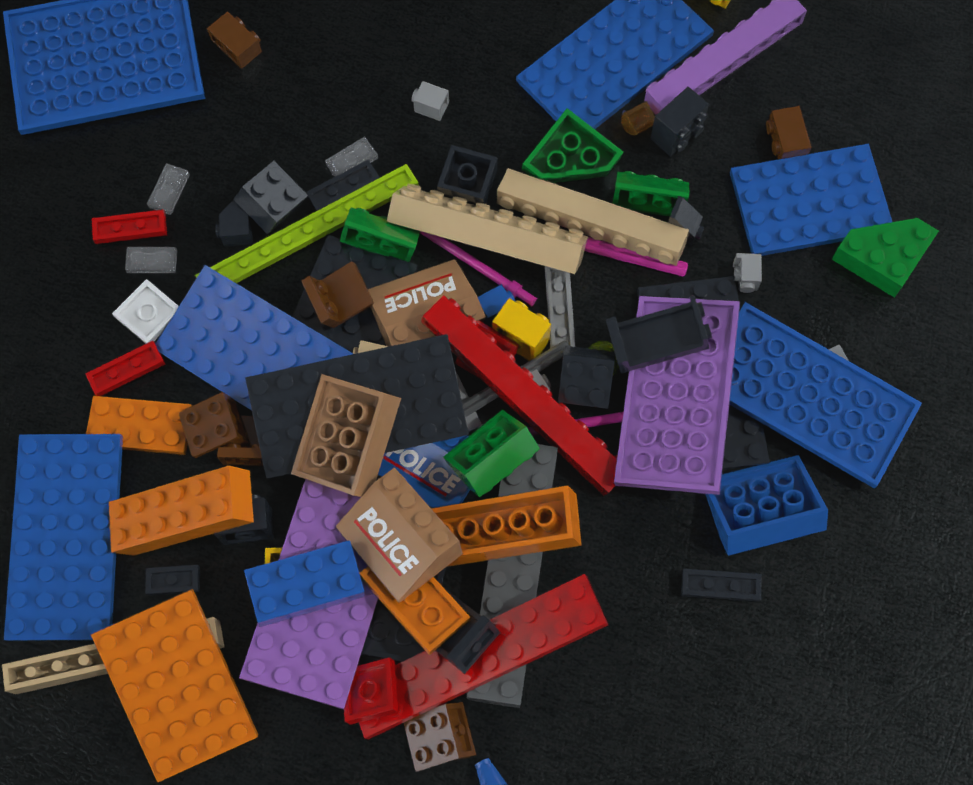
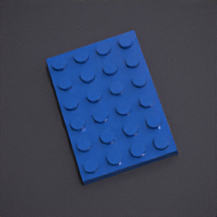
[730,144,892,256]

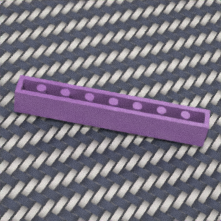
[644,0,807,115]

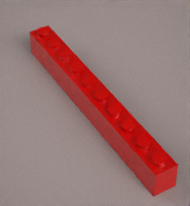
[421,295,618,496]

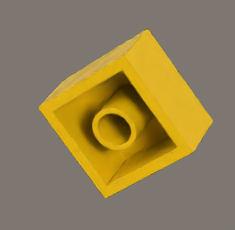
[492,298,551,361]

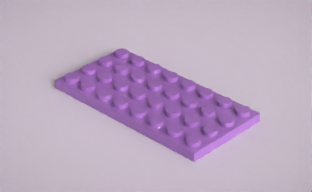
[614,296,740,495]
[239,479,378,709]

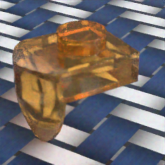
[621,101,655,135]

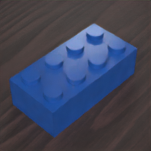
[244,540,365,627]

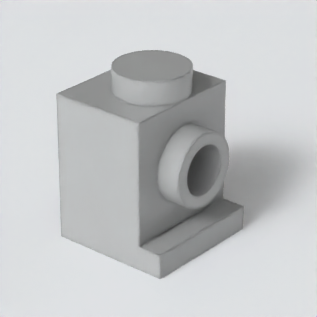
[733,253,762,293]

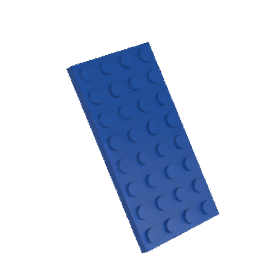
[516,0,714,129]
[156,265,353,410]
[729,302,922,488]
[4,434,123,641]

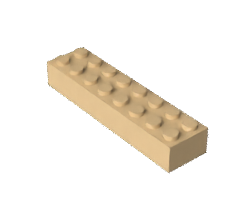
[387,184,588,274]

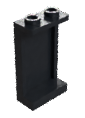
[606,295,712,374]
[435,586,501,674]

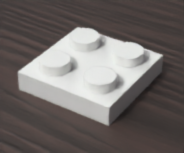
[112,279,179,344]

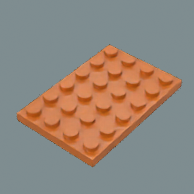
[91,589,258,782]

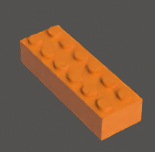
[109,466,254,556]
[432,486,582,567]

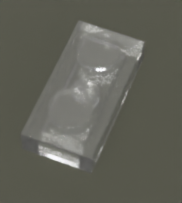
[325,137,378,177]
[147,163,190,215]
[125,247,177,273]

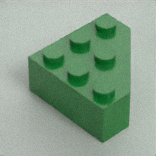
[522,108,623,183]
[832,218,939,298]

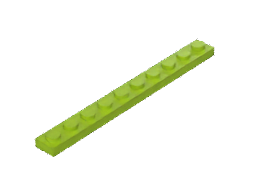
[195,164,419,283]

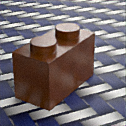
[207,11,262,69]
[766,106,812,160]

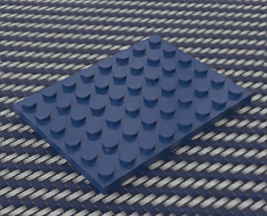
[3,0,205,135]

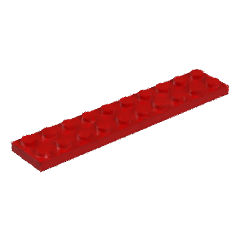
[359,574,608,739]

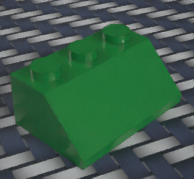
[613,171,689,216]
[339,207,420,262]
[443,410,540,497]

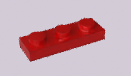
[92,210,167,244]
[86,341,165,396]

